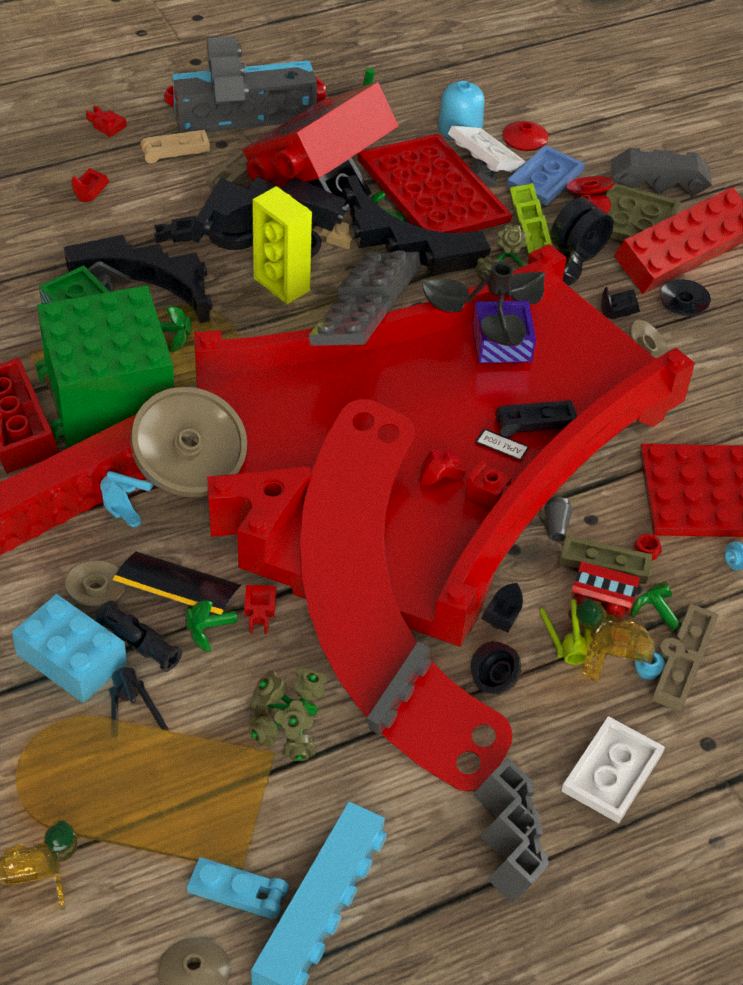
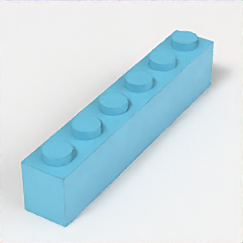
[251,802,387,985]

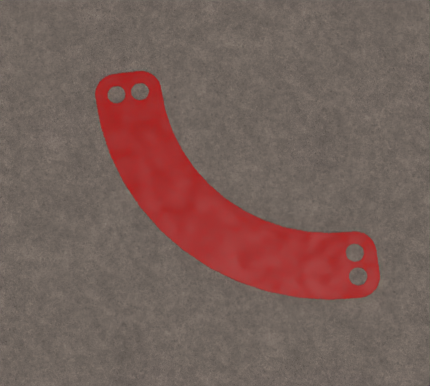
[300,399,513,791]

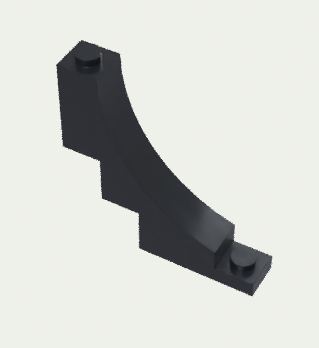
[189,176,346,243]

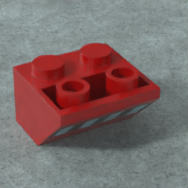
[572,561,640,618]

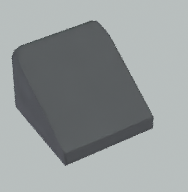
[469,159,497,187]

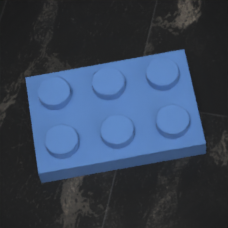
[506,145,585,206]

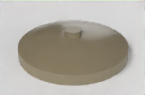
[130,387,247,497]

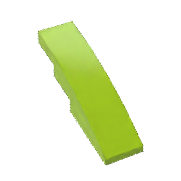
[510,183,552,258]

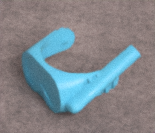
[100,471,153,527]

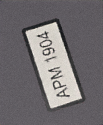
[476,429,530,460]

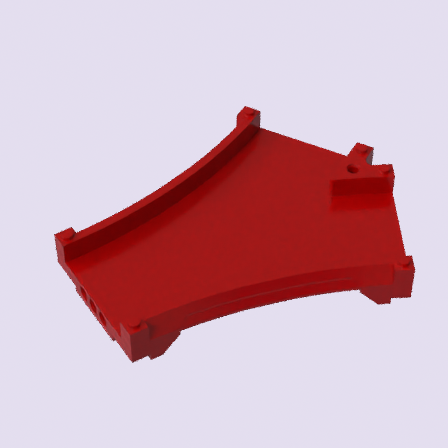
[194,244,695,647]

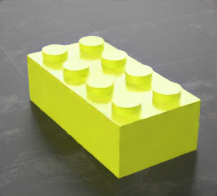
[253,186,312,304]

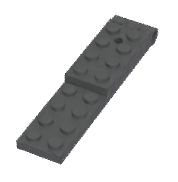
[309,251,420,345]

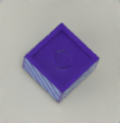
[472,301,536,363]

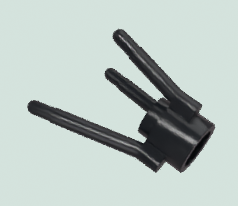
[109,667,169,739]

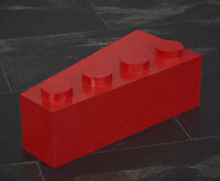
[0,357,59,474]

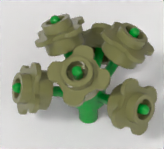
[249,668,327,761]

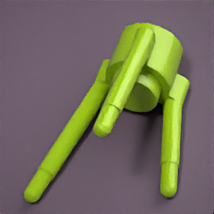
[539,599,591,665]

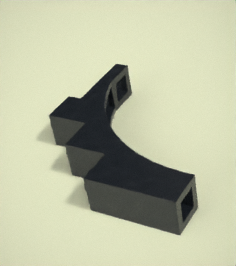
[342,175,491,276]
[64,235,212,324]

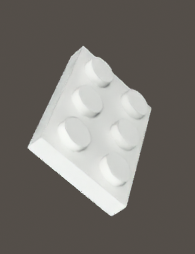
[448,126,526,173]
[561,716,665,823]

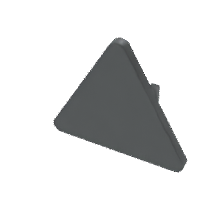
[88,262,131,292]

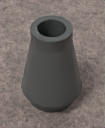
[544,497,573,542]

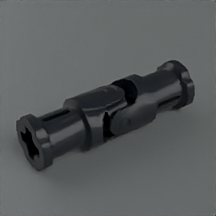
[95,601,182,672]

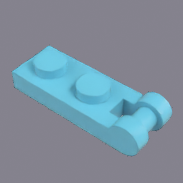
[187,857,290,919]

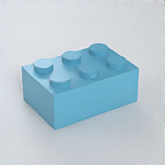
[12,594,127,704]

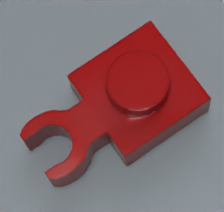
[86,105,127,137]
[244,585,276,634]

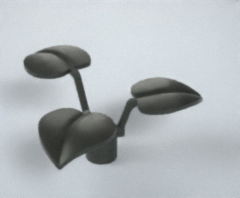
[422,262,545,346]

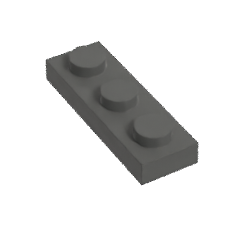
[367,641,432,735]

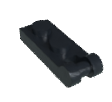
[495,400,577,437]

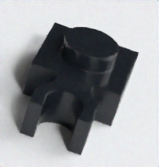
[154,216,196,243]

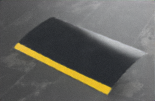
[112,551,242,615]

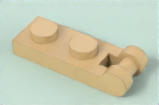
[140,130,210,163]

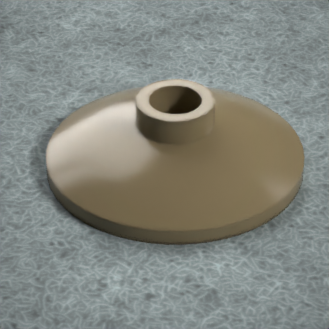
[629,320,668,359]
[65,560,126,606]
[159,938,230,985]

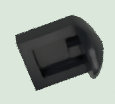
[601,287,640,319]
[481,583,523,633]

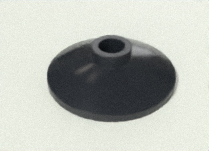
[660,279,711,316]

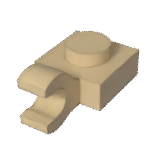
[313,222,355,249]

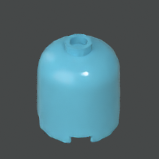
[438,81,485,139]

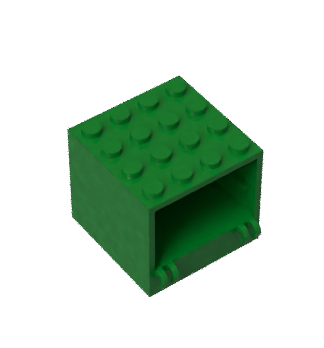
[36,285,174,449]

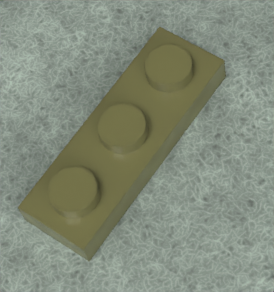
[560,536,652,584]

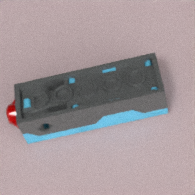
[172,60,326,133]

